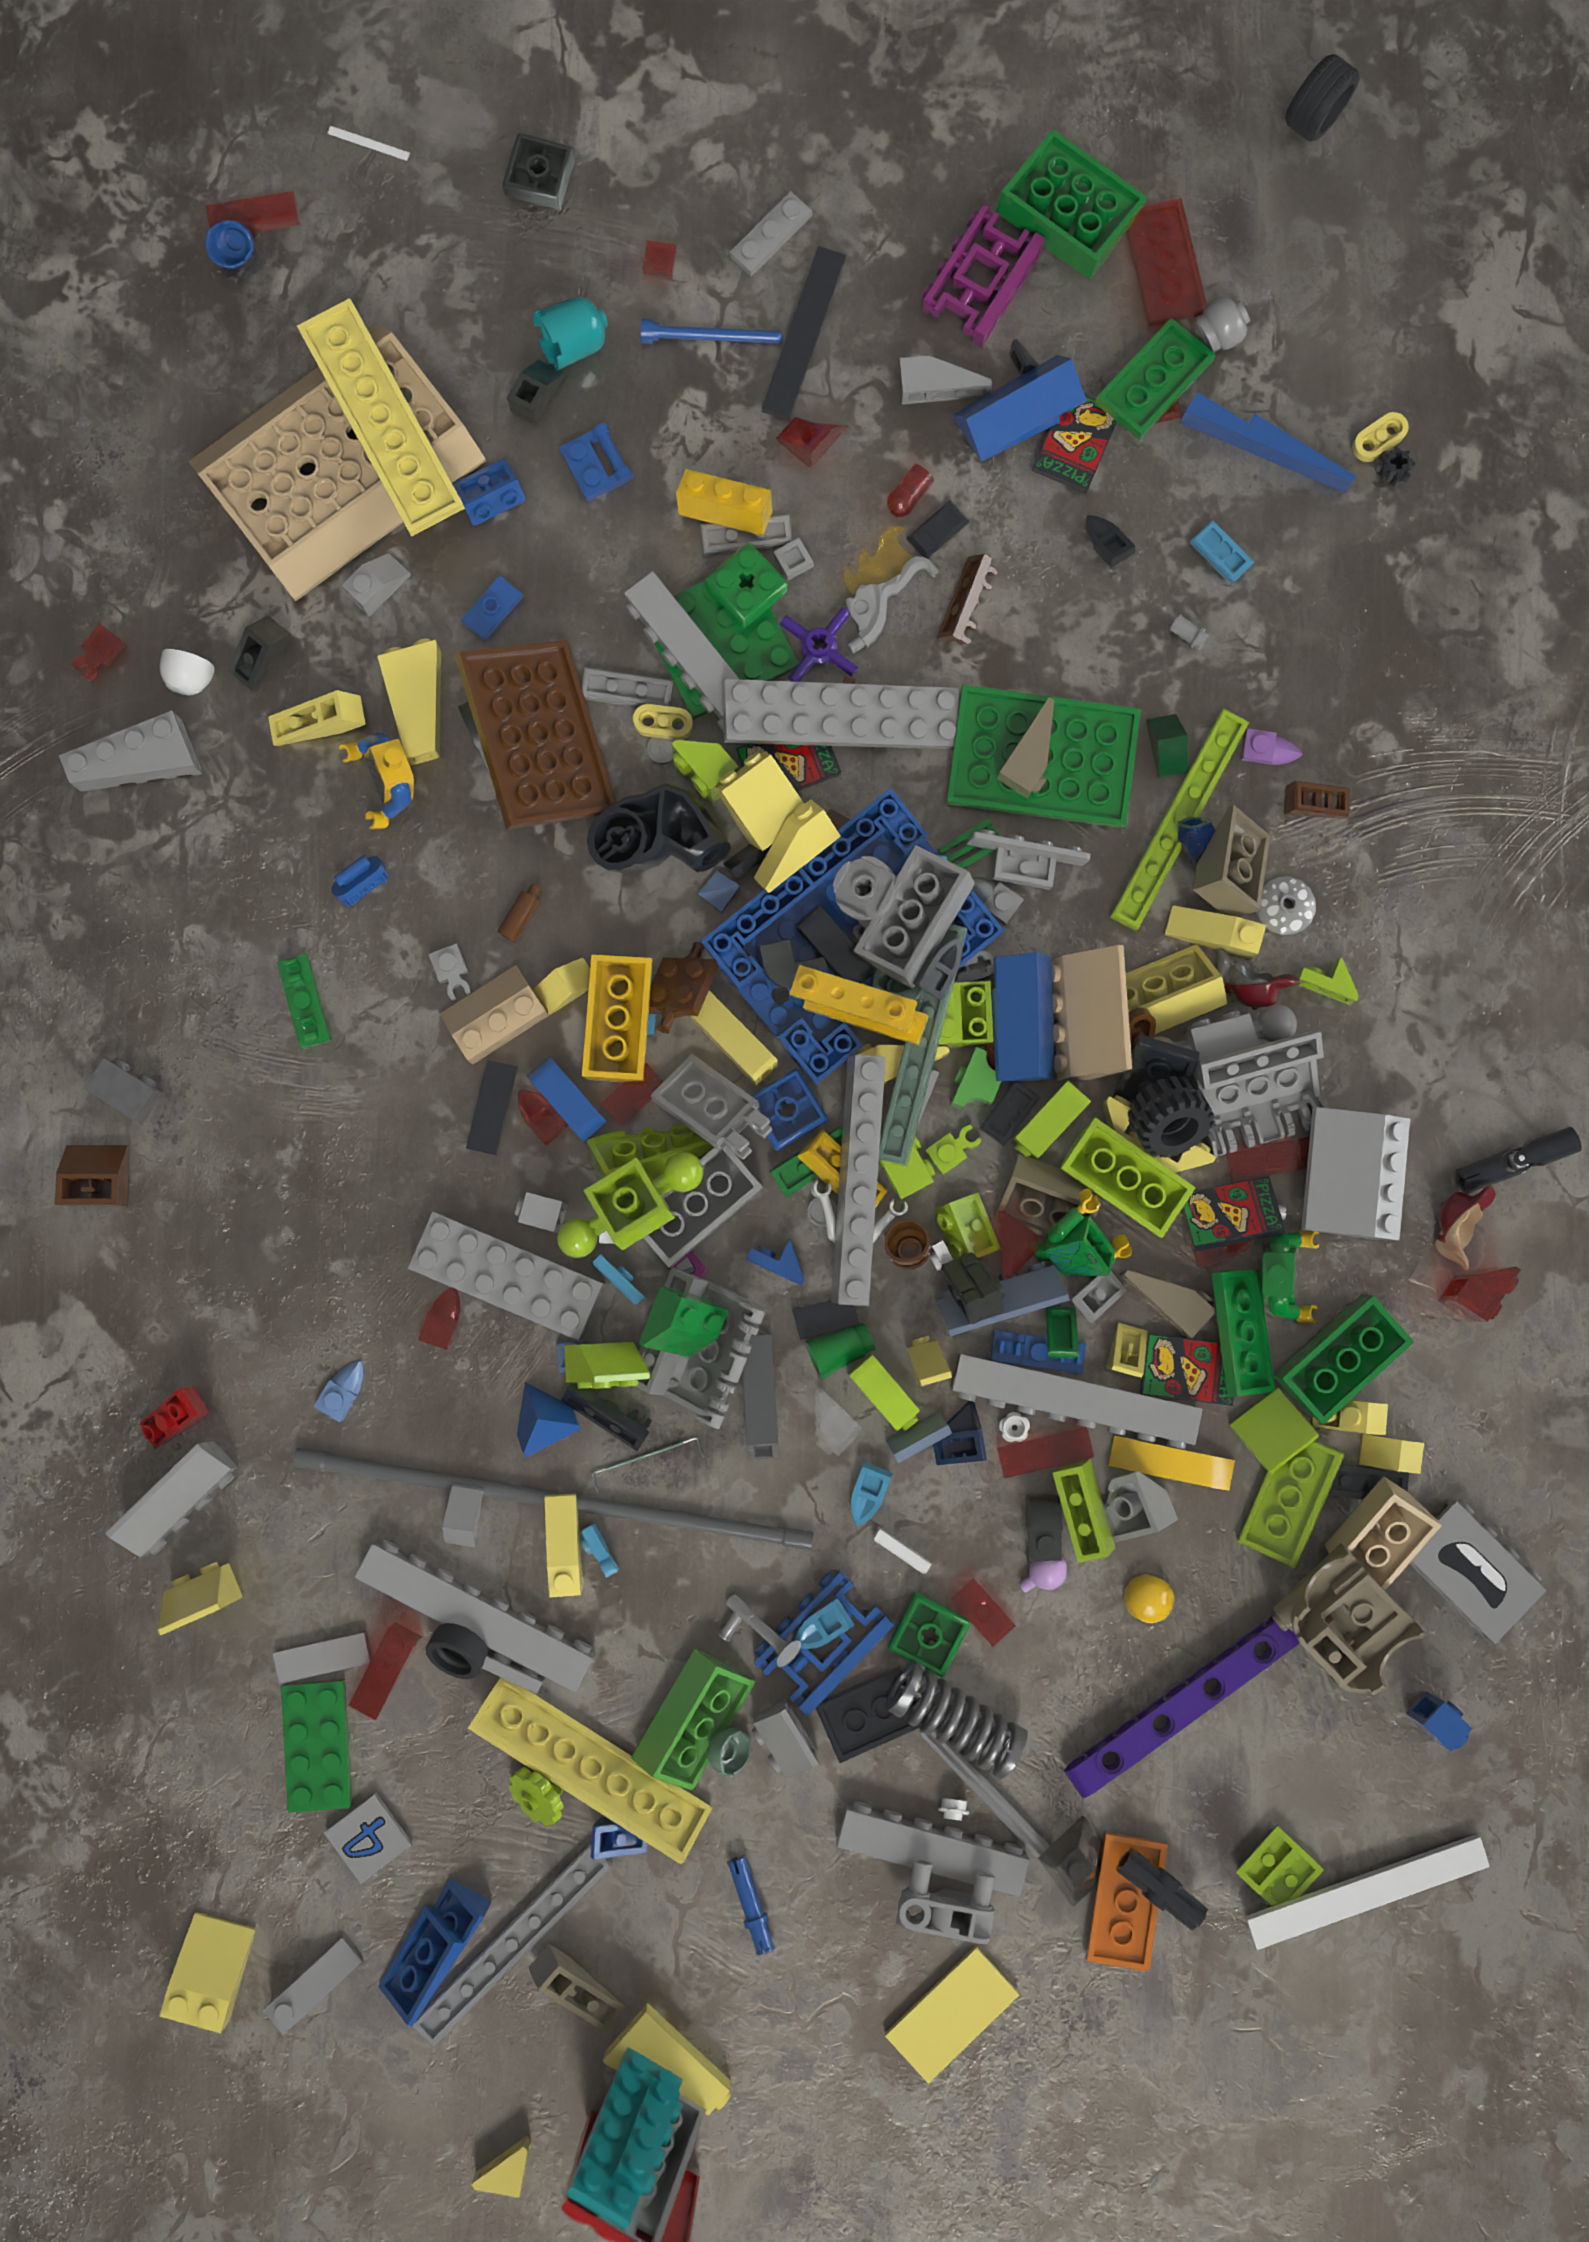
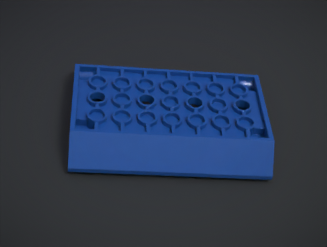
[700,787,1005,1084]

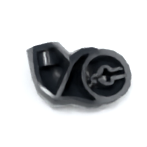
[587,783,731,873]

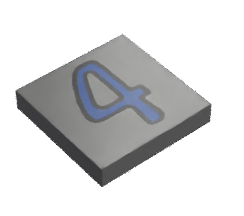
[324,1793,413,1884]

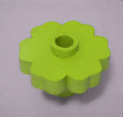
[508,1767,564,1827]

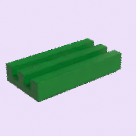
[937,818,999,869]

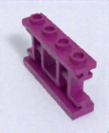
[921,203,1046,348]

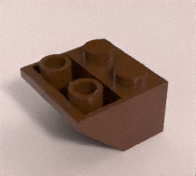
[55,1145,129,1206]

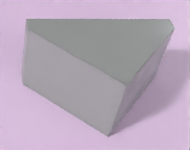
[442,1483,484,1548]

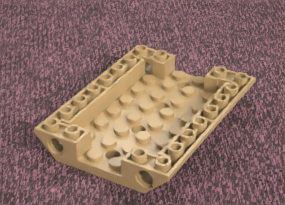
[188,323,486,602]

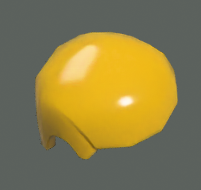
[1123,1574,1175,1624]

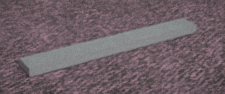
[412,1842,613,2048]

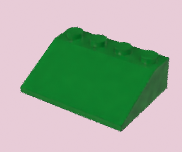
[996,129,1148,280]

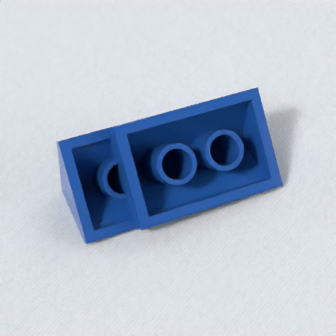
[953,355,1086,462]
[991,952,1054,1081]
[378,1879,492,2026]

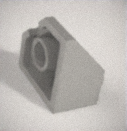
[1103,1471,1178,1543]

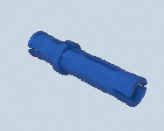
[727,1855,776,1955]

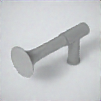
[718,1595,801,1667]

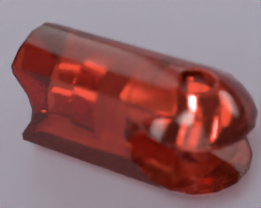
[887,464,934,517]

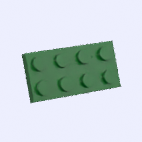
[1094,317,1216,440]
[1212,1269,1275,1398]
[281,1679,353,1813]

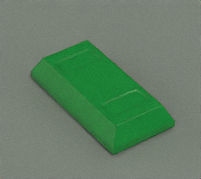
[1045,1306,1079,1359]

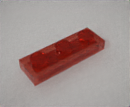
[206,191,300,233]
[1225,1136,1310,1183]
[996,1427,1094,1478]

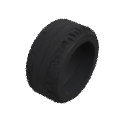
[1285,54,1360,141]

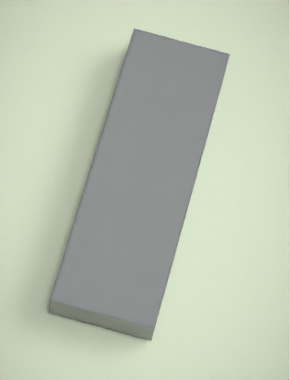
[701,515,792,557]
[582,667,674,707]
[273,1631,372,1684]

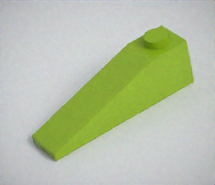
[586,1124,714,1181]

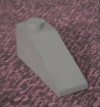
[898,353,992,404]
[262,1936,363,2035]

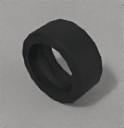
[425,1623,489,1680]

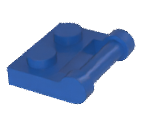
[559,423,634,502]

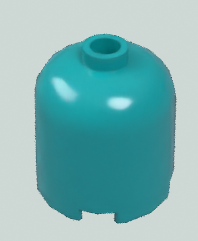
[532,297,608,371]

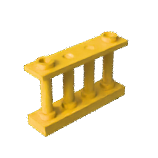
[789,965,929,1046]

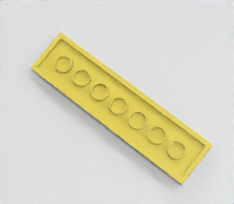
[297,298,465,537]
[468,1677,713,1864]

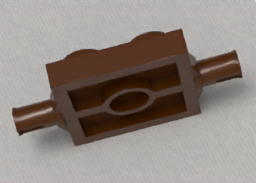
[649,942,719,1034]

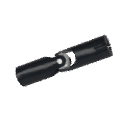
[1456,1126,1582,1194]

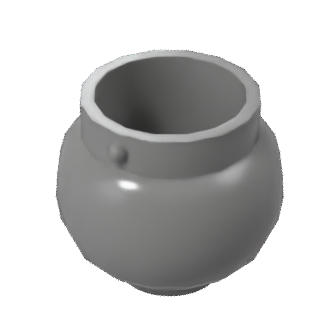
[1195,297,1250,352]

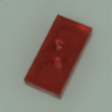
[601,1063,663,1126]
[951,1578,1015,1647]

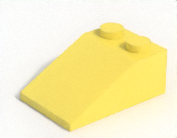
[158,1562,243,1636]
[159,1912,256,2033]

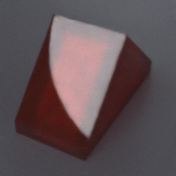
[999,1211,1038,1279]

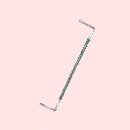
[591,1437,704,1493]

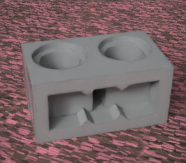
[515,1192,568,1233]

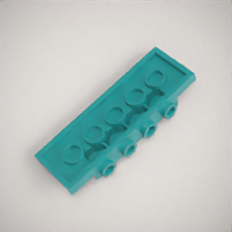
[566,2047,683,2230]

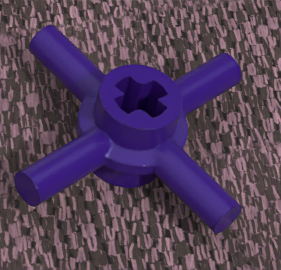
[780,607,859,682]

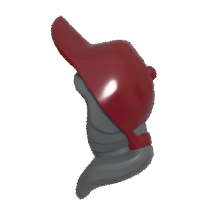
[1216,948,1300,1010]

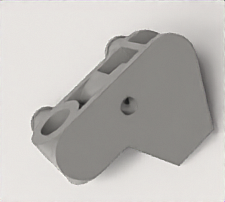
[896,1859,995,1944]

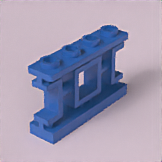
[754,1569,894,1717]

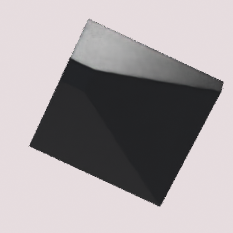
[1009,339,1039,376]

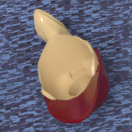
[1435,1185,1496,1271]

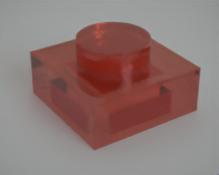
[643,240,677,278]

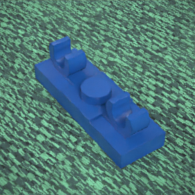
[990,1330,1086,1374]

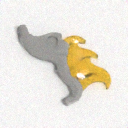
[844,526,938,654]

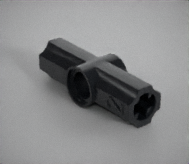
[1116,1847,1209,1931]

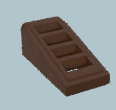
[1284,781,1350,818]

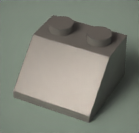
[751,1698,819,1778]

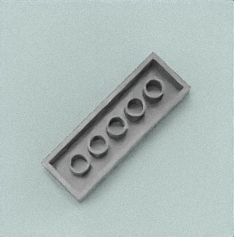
[408,1212,605,1341]

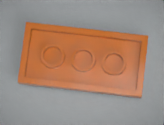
[1085,1831,1168,1972]

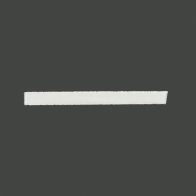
[327,126,410,161]

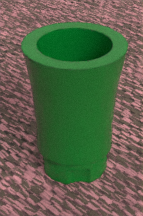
[805,1323,876,1381]

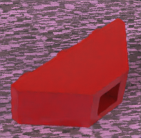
[139,1386,210,1449]

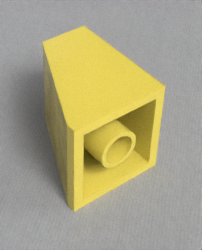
[715,752,803,851]

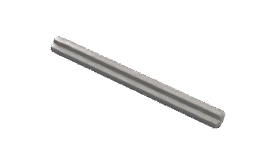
[919,1727,1058,1867]

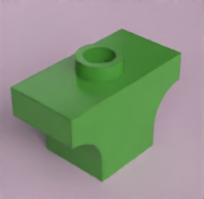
[950,1047,1001,1110]

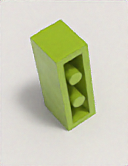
[1053,1459,1116,1563]

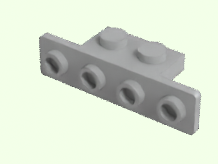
[967,829,1091,890]

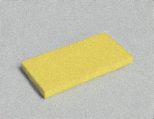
[885,1945,1019,2084]

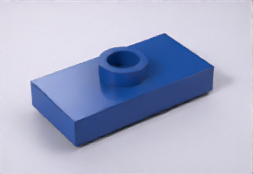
[461,575,523,641]

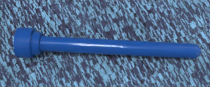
[641,319,783,344]

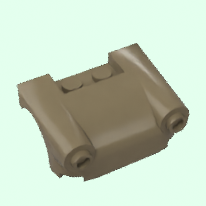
[1273,1543,1426,1696]

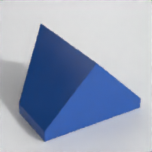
[517,1382,581,1458]

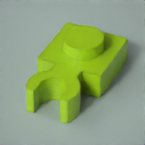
[925,1125,982,1176]

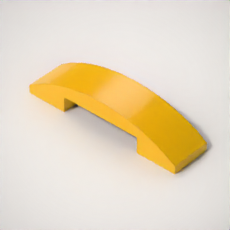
[1108,1435,1235,1491]

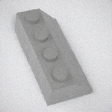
[854,845,975,988]
[105,1440,238,1557]

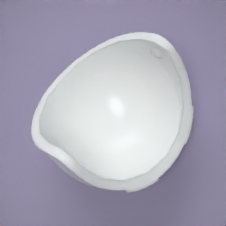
[160,649,214,696]

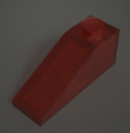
[349,1622,422,1721]

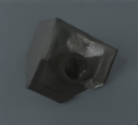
[1038,1816,1102,1906]

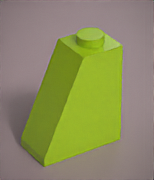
[1013,1081,1091,1159]
[848,1354,920,1431]

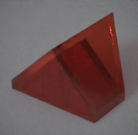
[776,417,848,469]

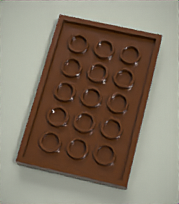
[455,640,616,830]

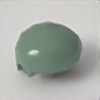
[707,1727,751,1777]

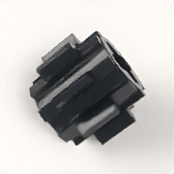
[1375,446,1415,487]

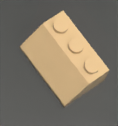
[440,965,549,1064]
[1325,1476,1442,1590]

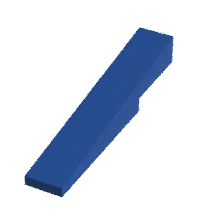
[1180,392,1356,493]

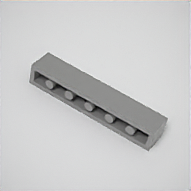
[624,571,740,732]
[837,1801,1029,1897]

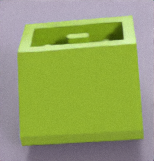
[671,740,739,804]
[938,981,993,1048]
[564,1342,650,1389]

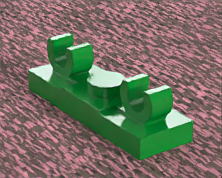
[277,954,331,1050]

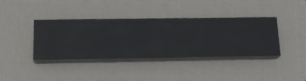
[762,246,846,421]

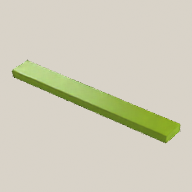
[1110,708,1250,931]

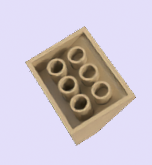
[1052,945,1132,1081]

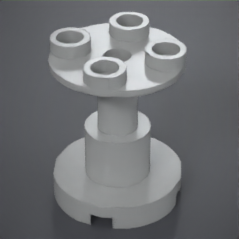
[833,856,897,929]

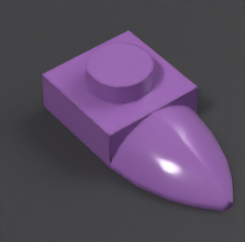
[1241,728,1302,765]

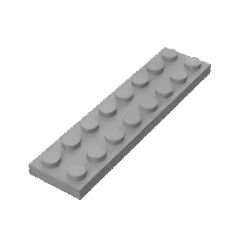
[722,679,959,749]

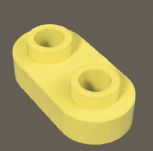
[1352,412,1409,462]
[633,704,693,740]

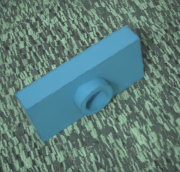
[1190,520,1254,585]
[593,1254,646,1305]

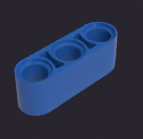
[527,1056,607,1142]

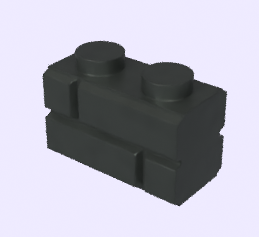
[941,1252,1005,1324]

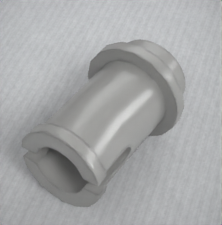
[1170,614,1210,650]

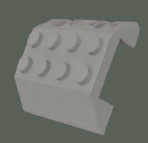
[1193,1029,1329,1157]
[636,1268,766,1429]

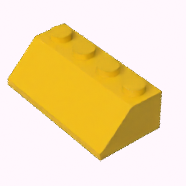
[582,955,653,1082]

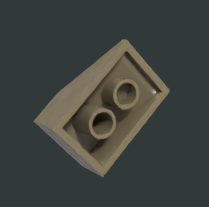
[1193,805,1270,917]

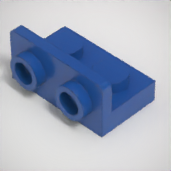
[452,458,526,526]

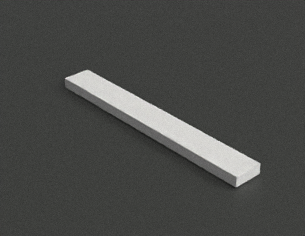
[1245,1834,1490,1950]

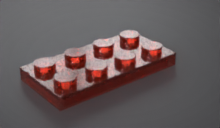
[1126,198,1207,326]

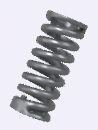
[885,1660,1028,1780]

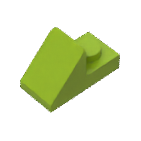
[1296,957,1359,1005]

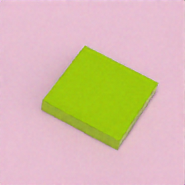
[1230,1388,1319,1474]

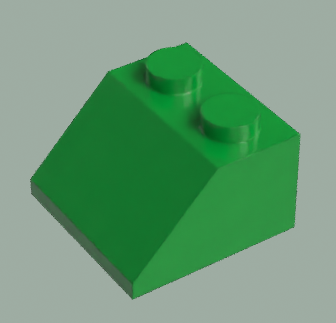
[638,1286,728,1358]

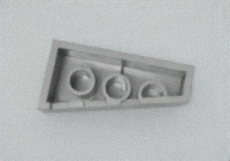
[59,711,203,792]

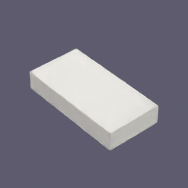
[873,1527,932,1574]

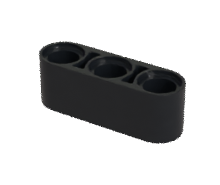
[795,905,875,984]

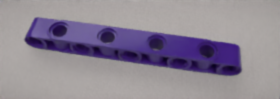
[1064,1615,1300,1798]

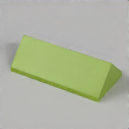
[1060,1117,1196,1238]

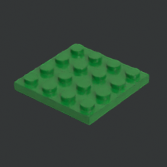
[645,580,799,720]

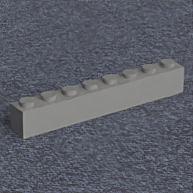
[831,1055,886,1306]
[951,1354,1203,1449]
[355,1540,596,1693]

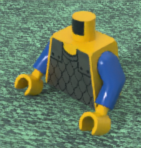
[338,732,414,829]

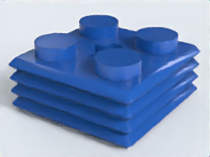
[750,1068,828,1151]

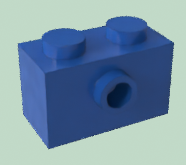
[1406,1691,1472,1752]

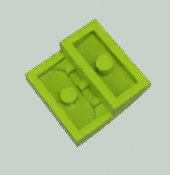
[1235,1825,1324,1907]

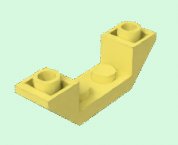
[1102,1095,1216,1173]

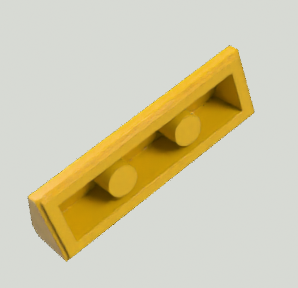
[798,1130,887,1208]

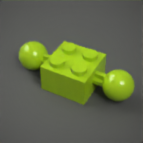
[557,1152,703,1258]

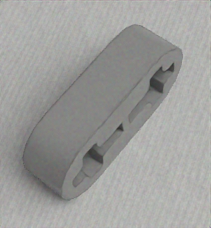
[954,951,994,982]

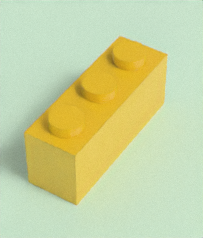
[676,469,772,536]

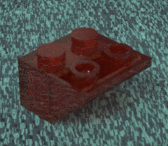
[1438,1266,1521,1322]

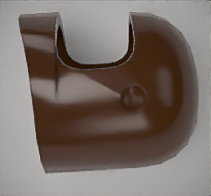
[885,1220,931,1270]

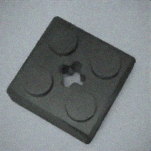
[502,133,575,210]

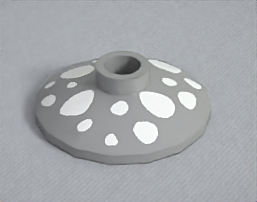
[1256,876,1316,936]

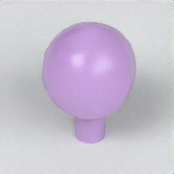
[1019,1557,1067,1592]

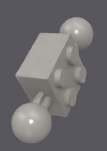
[1154,1004,1297,1071]

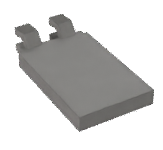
[650,1054,772,1160]

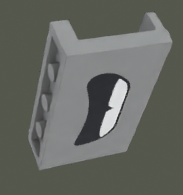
[1409,1499,1547,1644]

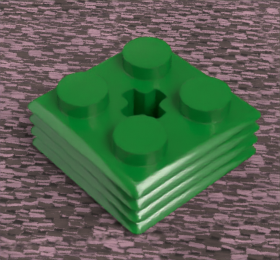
[705,542,788,628]
[888,1592,971,1678]

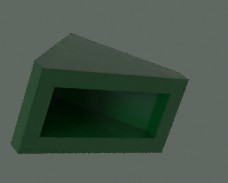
[1146,714,1189,778]

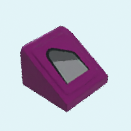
[666,1250,708,1278]

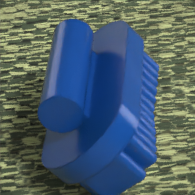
[331,855,389,907]

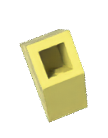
[1312,1400,1388,1435]

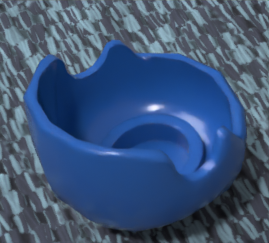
[205,219,254,269]

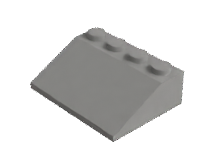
[1301,1107,1410,1241]

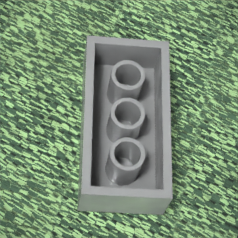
[644,1146,763,1268]

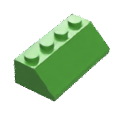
[631,1649,755,1791]

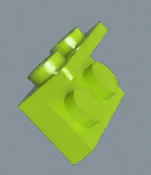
[935,1192,1001,1260]

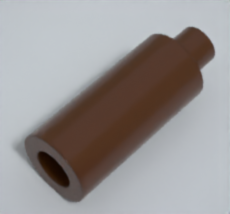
[497,884,542,943]

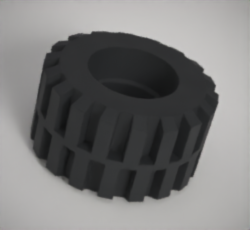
[1128,1076,1214,1157]

